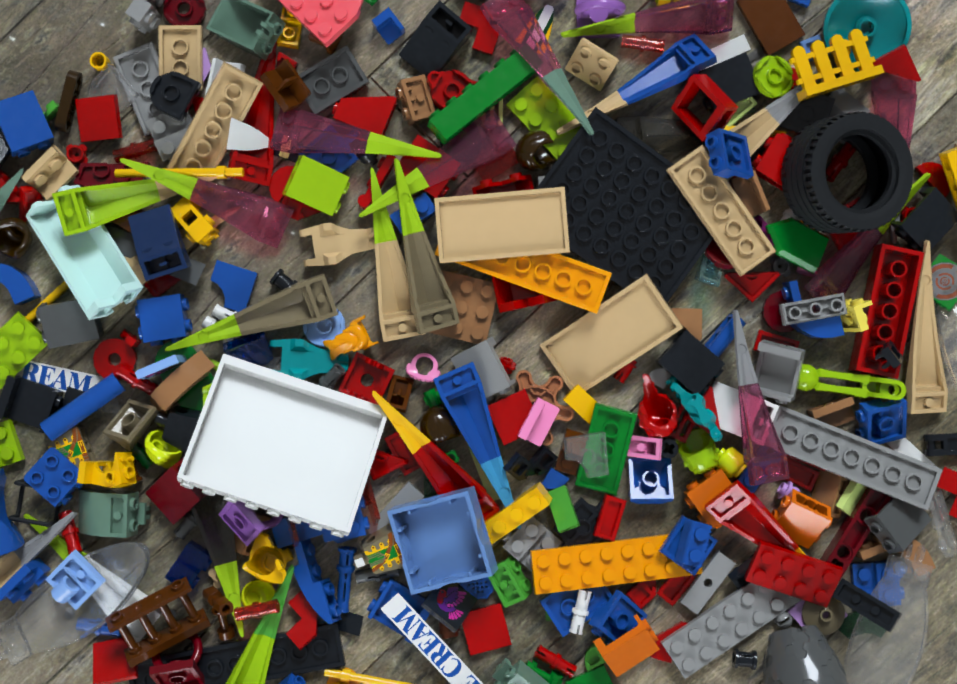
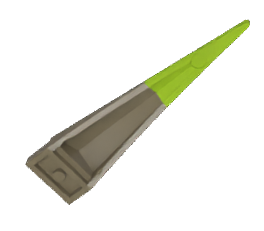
[394,158,460,334]
[165,273,338,351]

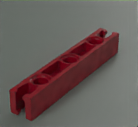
[820,487,891,581]

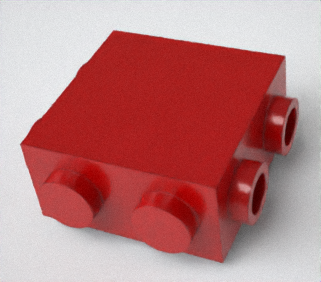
[752,132,792,191]

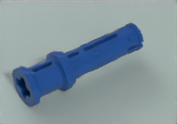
[336,546,357,613]

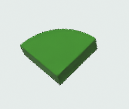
[43,101,59,123]
[584,643,605,672]

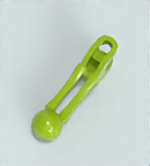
[797,364,906,400]

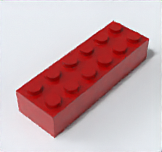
[848,243,924,379]

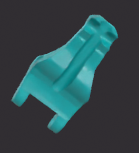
[270,339,349,380]
[665,375,723,441]

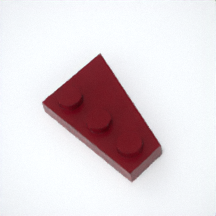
[73,162,151,187]

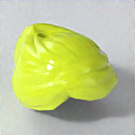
[144,429,183,469]

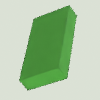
[548,485,580,533]

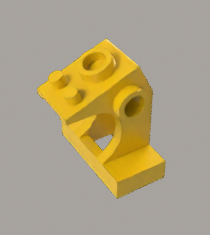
[171,189,220,247]
[77,452,137,488]

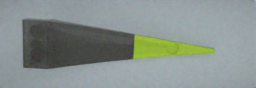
[191,494,244,638]

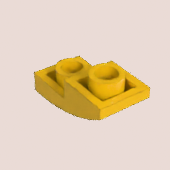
[277,6,303,50]

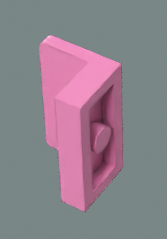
[517,397,560,446]

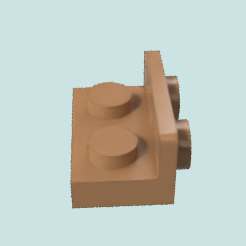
[395,74,435,126]

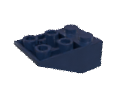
[128,204,191,281]

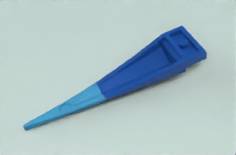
[433,362,521,529]

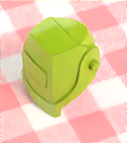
[675,427,720,475]

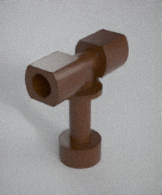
[202,586,236,641]

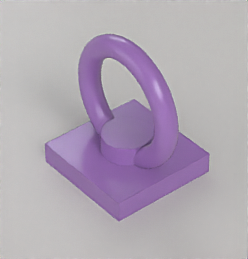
[574,0,626,39]
[218,501,284,546]

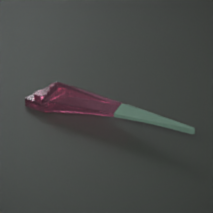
[480,0,594,136]

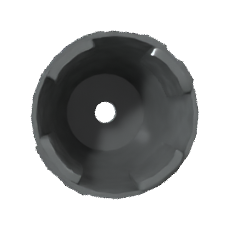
[763,625,848,684]

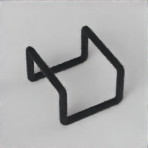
[8,479,60,527]

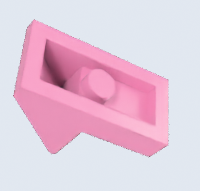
[627,434,662,460]

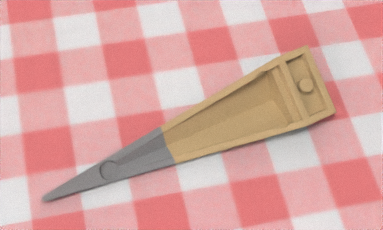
[704,73,820,182]
[0,512,78,588]

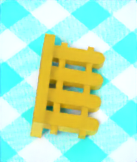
[789,29,884,102]

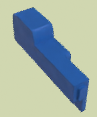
[272,516,358,548]

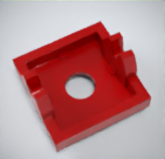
[338,352,395,405]

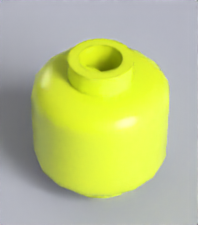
[716,447,747,478]

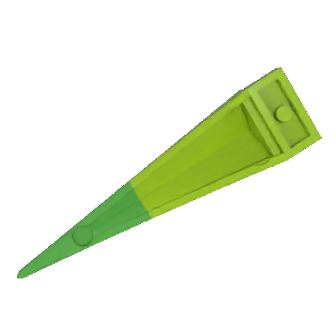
[226,565,294,684]

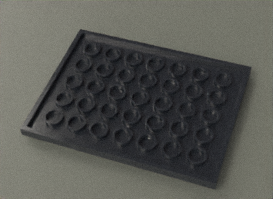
[536,107,713,302]

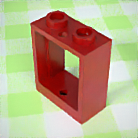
[671,74,739,142]

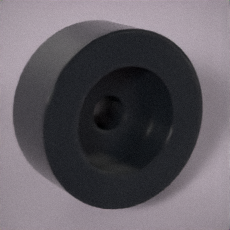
[356,144,378,165]

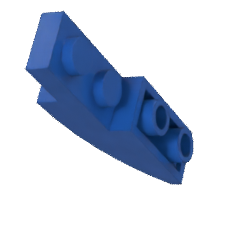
[294,539,341,624]

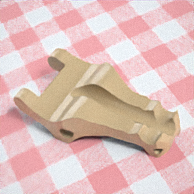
[299,222,375,267]

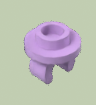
[777,481,801,500]

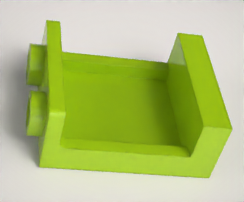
[282,155,350,216]

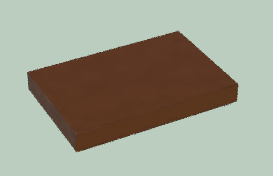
[736,0,805,56]

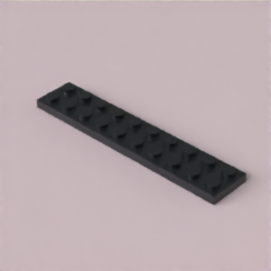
[129,622,346,684]

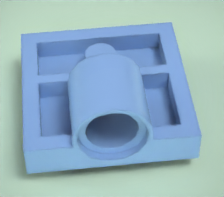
[45,549,106,610]

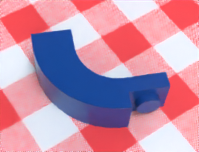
[0,263,41,305]
[781,280,845,338]

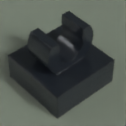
[875,340,904,369]

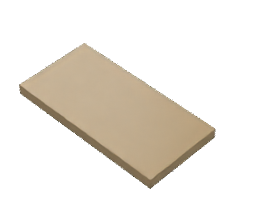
[434,187,570,264]
[540,273,683,391]

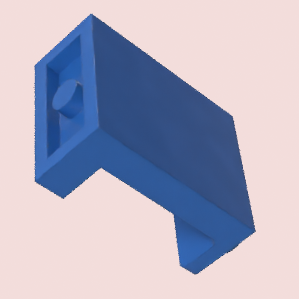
[0,90,54,158]
[367,577,430,644]

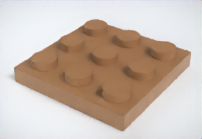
[428,270,496,344]

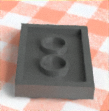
[299,45,370,116]

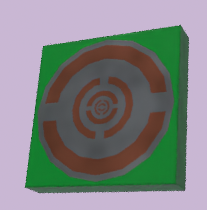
[917,254,957,312]

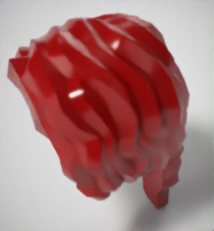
[637,374,679,438]

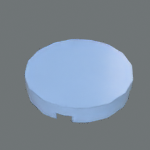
[303,309,346,347]

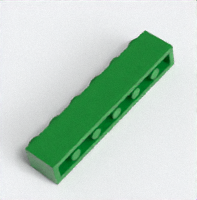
[427,44,543,146]

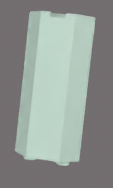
[26,185,143,320]

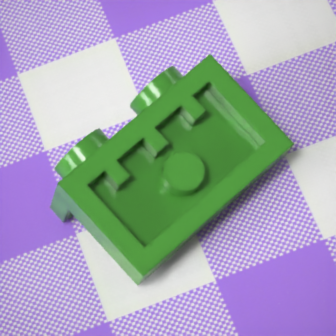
[488,555,533,608]

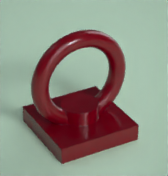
[149,633,205,684]

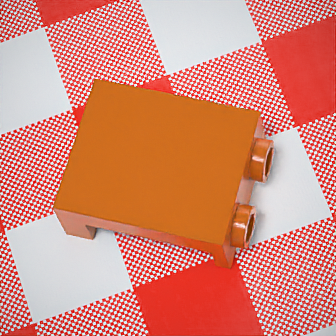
[593,614,660,677]

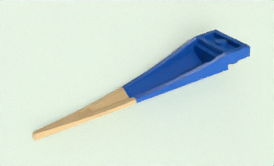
[556,33,717,135]

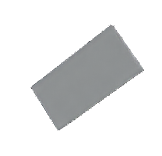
[112,41,162,137]

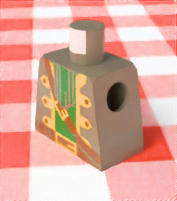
[40,426,97,468]
[353,523,403,574]

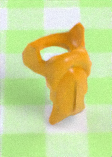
[323,315,379,360]

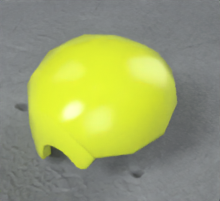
[241,580,276,613]

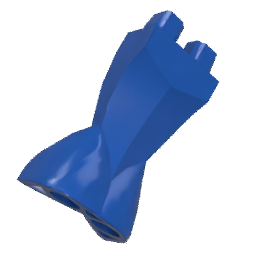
[0,468,25,556]

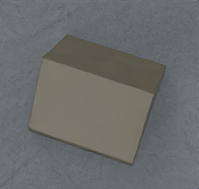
[103,399,157,451]

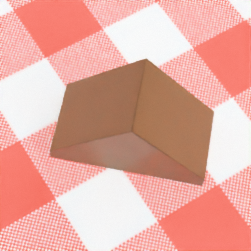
[671,308,702,341]

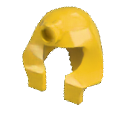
[242,533,294,584]

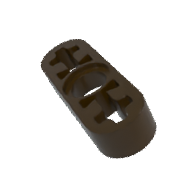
[55,70,83,133]

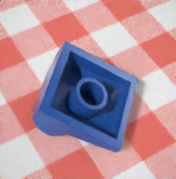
[628,458,674,504]

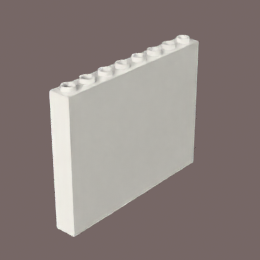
[177,354,387,538]

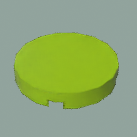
[753,55,794,98]

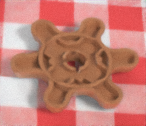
[495,370,574,446]

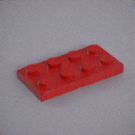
[744,540,843,607]

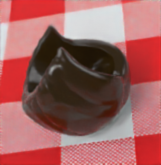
[515,130,556,171]
[0,218,33,259]
[420,405,461,444]

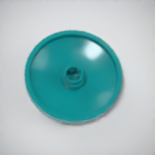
[822,0,912,71]

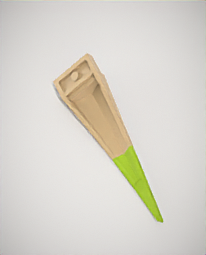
[370,167,426,342]

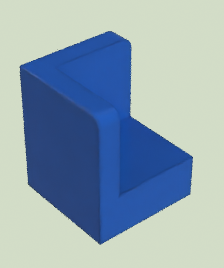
[372,7,405,45]

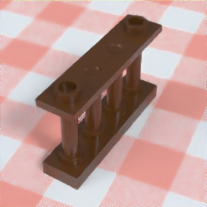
[105,577,211,668]

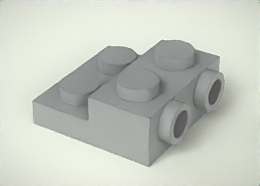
[125,0,164,34]
[145,110,192,162]
[502,516,562,572]

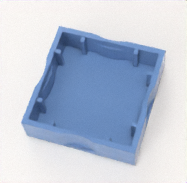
[387,486,498,595]

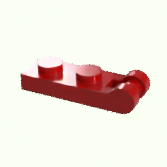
[358,155,396,209]

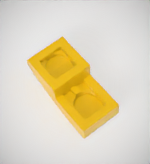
[563,384,597,425]

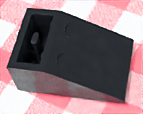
[399,0,472,79]

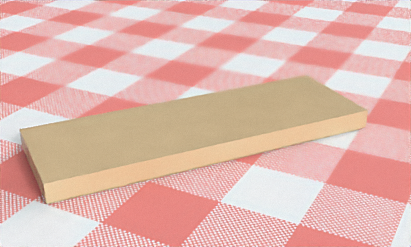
[167,61,263,195]
[666,145,776,276]

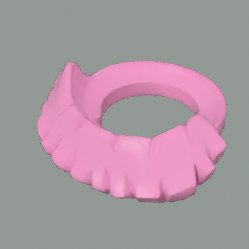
[405,353,441,382]

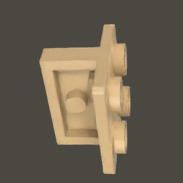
[565,38,619,91]
[21,144,79,201]

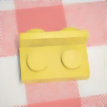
[840,298,873,332]

